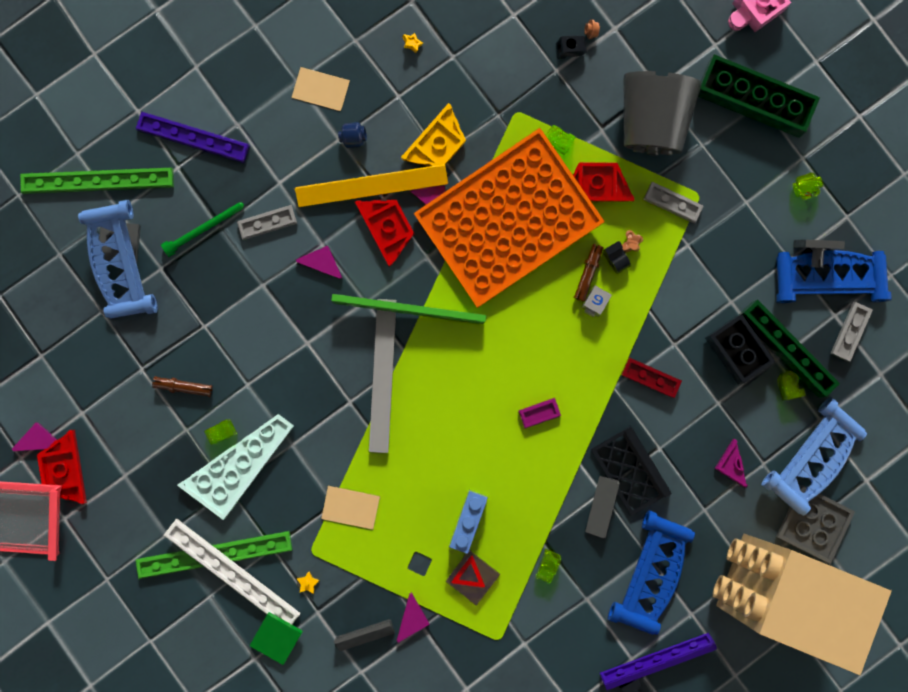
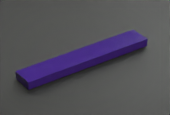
[136,111,250,163]
[600,633,717,690]

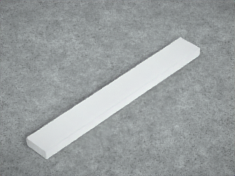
[164,519,300,624]

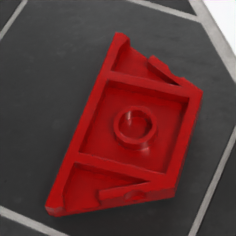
[573,162,634,202]
[355,200,414,267]
[37,430,87,504]

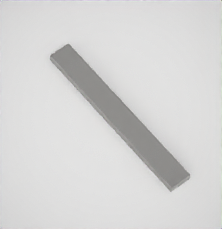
[369,299,397,453]

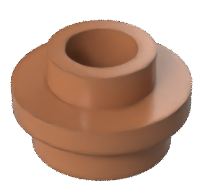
[584,20,600,39]

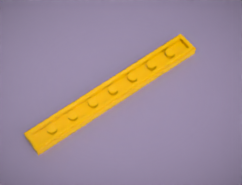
[295,164,448,207]

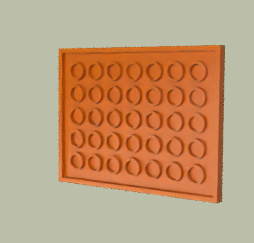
[414,128,605,308]

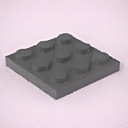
[776,485,855,564]

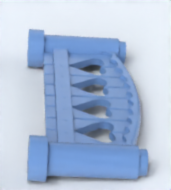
[78,200,158,319]
[761,397,867,516]

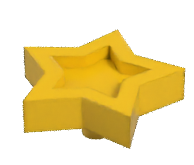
[402,33,423,53]
[297,571,319,594]

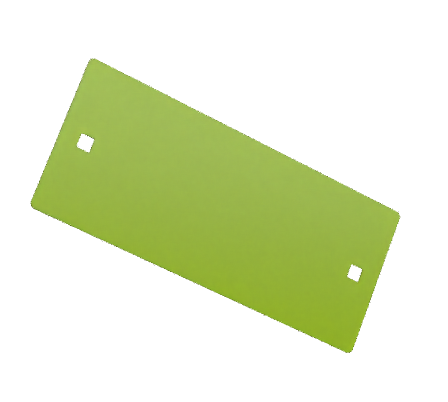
[311,112,699,640]

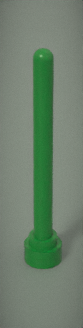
[161,202,244,257]

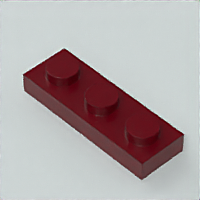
[621,358,682,398]

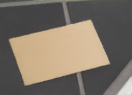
[292,67,350,111]
[321,486,380,530]

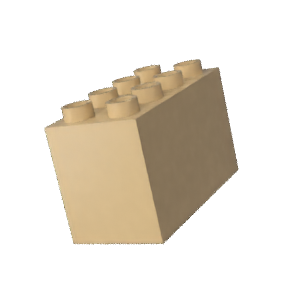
[713,534,892,675]

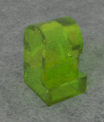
[546,125,576,156]
[778,371,806,401]
[204,419,237,445]
[535,549,561,583]

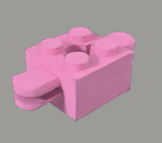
[728,0,791,32]

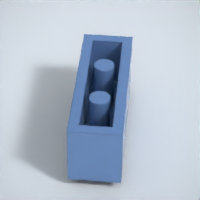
[449,490,488,554]

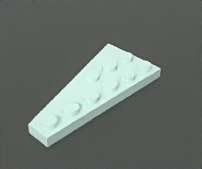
[177,414,294,520]

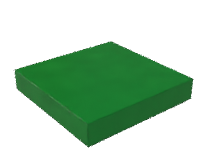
[250,612,303,665]

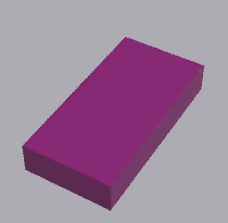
[519,398,561,429]

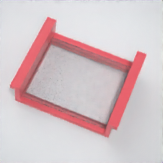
[0,481,62,561]

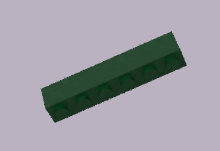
[739,300,840,398]

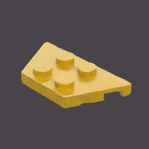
[401,103,466,167]

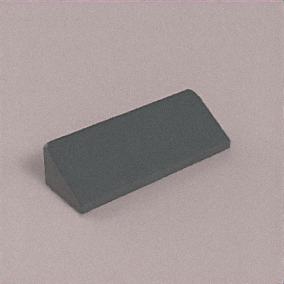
[585,476,620,539]
[334,619,395,651]

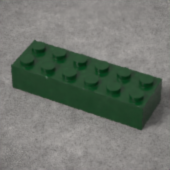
[698,54,820,138]

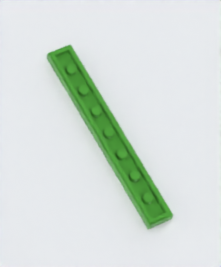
[20,168,174,194]
[331,294,486,324]
[135,531,293,579]

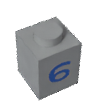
[582,285,612,317]

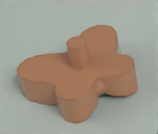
[622,230,643,253]

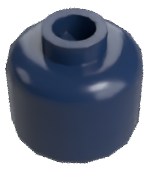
[338,122,367,148]

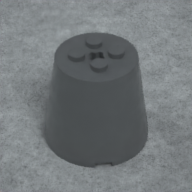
[623,71,701,156]

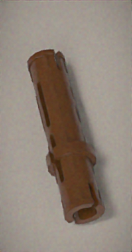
[573,244,604,302]
[152,376,213,397]

